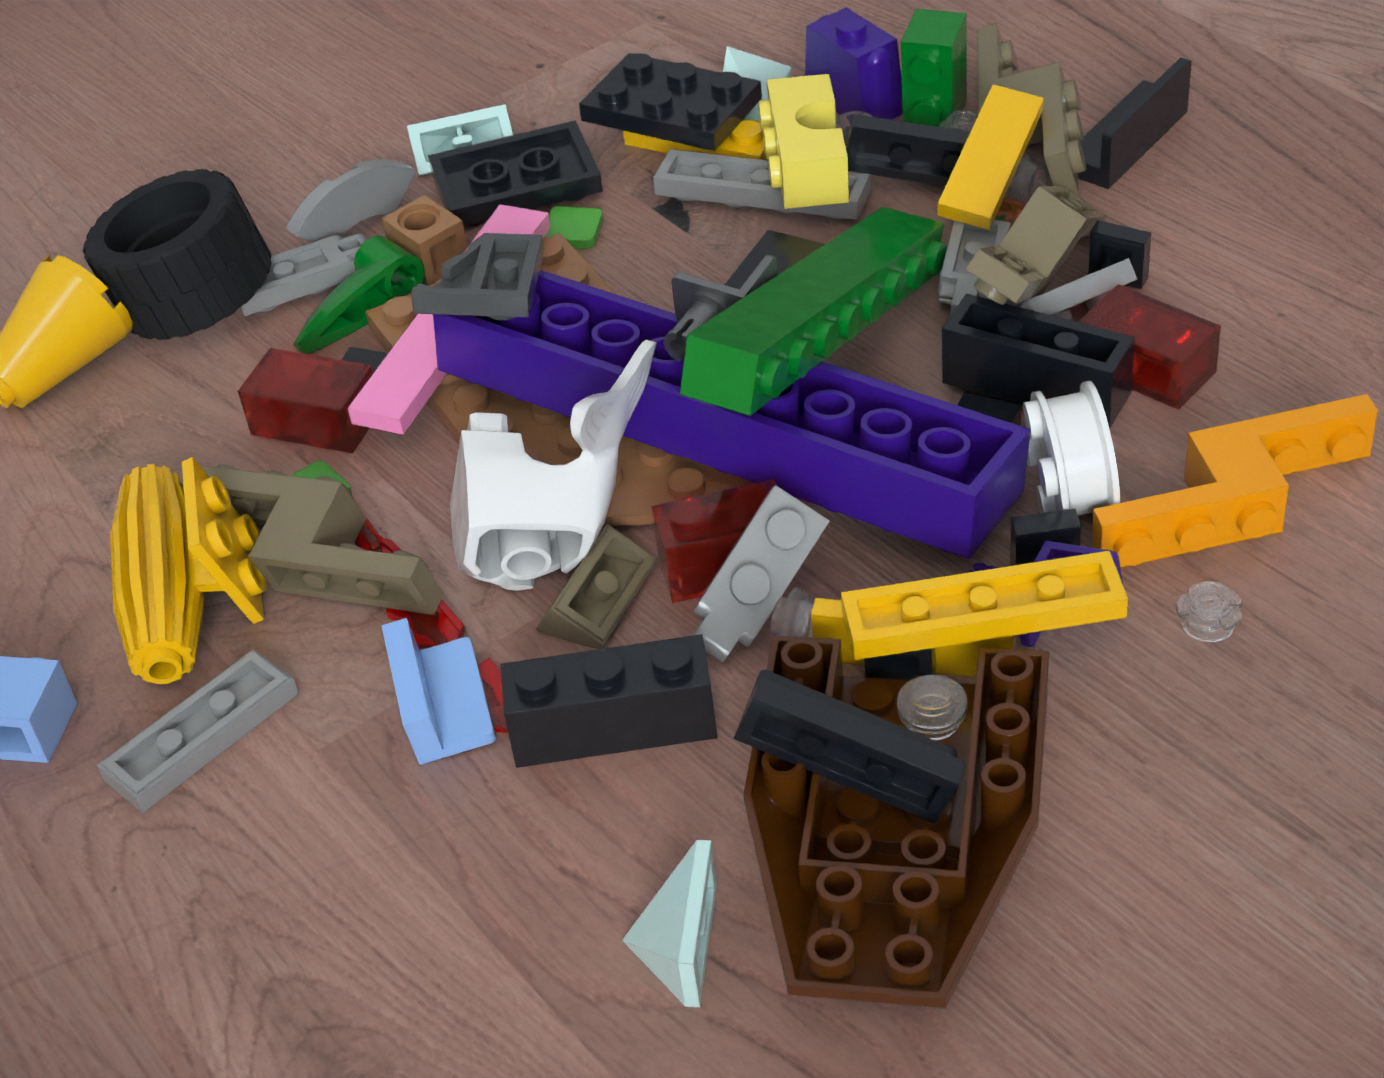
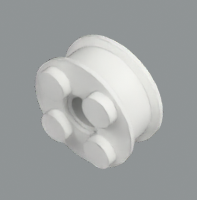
[1023,381,1120,516]

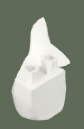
[450,340,657,591]

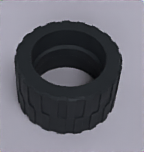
[83,169,272,340]

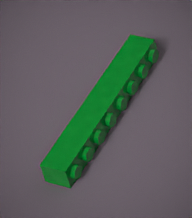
[680,207,947,416]

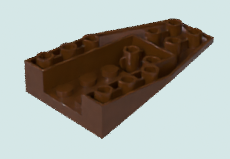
[743,635,1049,1008]

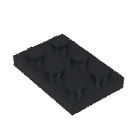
[579,53,762,151]
[428,120,603,226]

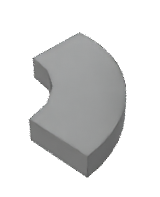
[286,159,416,242]

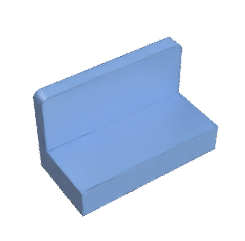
[381,618,496,765]

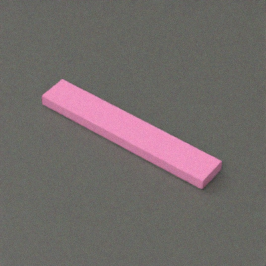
[348,204,551,435]

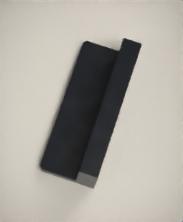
[1078,57,1192,189]
[843,114,970,186]
[734,670,966,824]

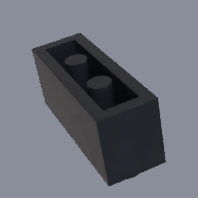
[942,294,1135,429]
[500,634,717,768]

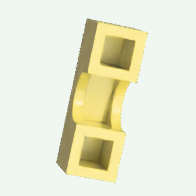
[758,74,849,209]

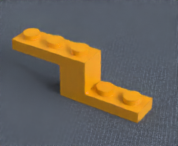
[1091,394,1378,568]

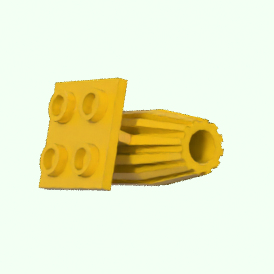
[110,457,267,684]

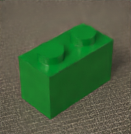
[901,9,967,130]

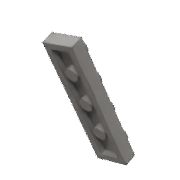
[653,149,871,220]

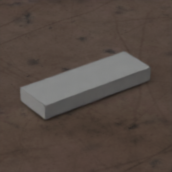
[97,649,299,813]

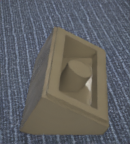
[536,524,659,649]

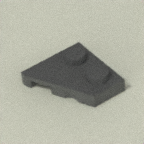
[411,233,543,320]

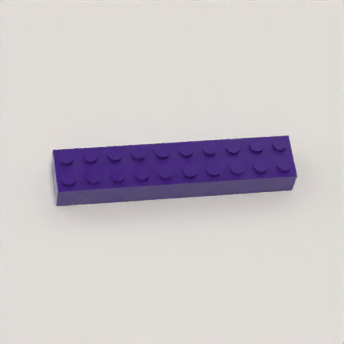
[433,270,1031,559]

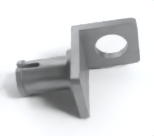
[664,255,778,362]

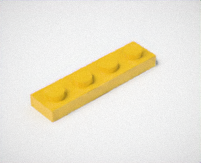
[841,551,1128,661]

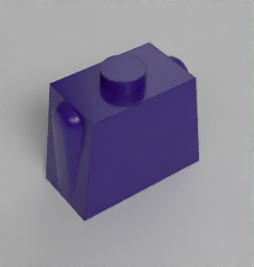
[805,7,903,122]

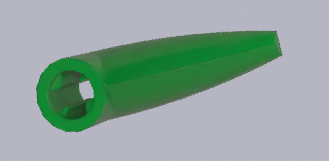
[293,236,425,356]

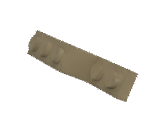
[977,23,1086,196]
[966,186,1107,305]
[179,464,444,615]

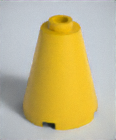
[0,255,133,408]

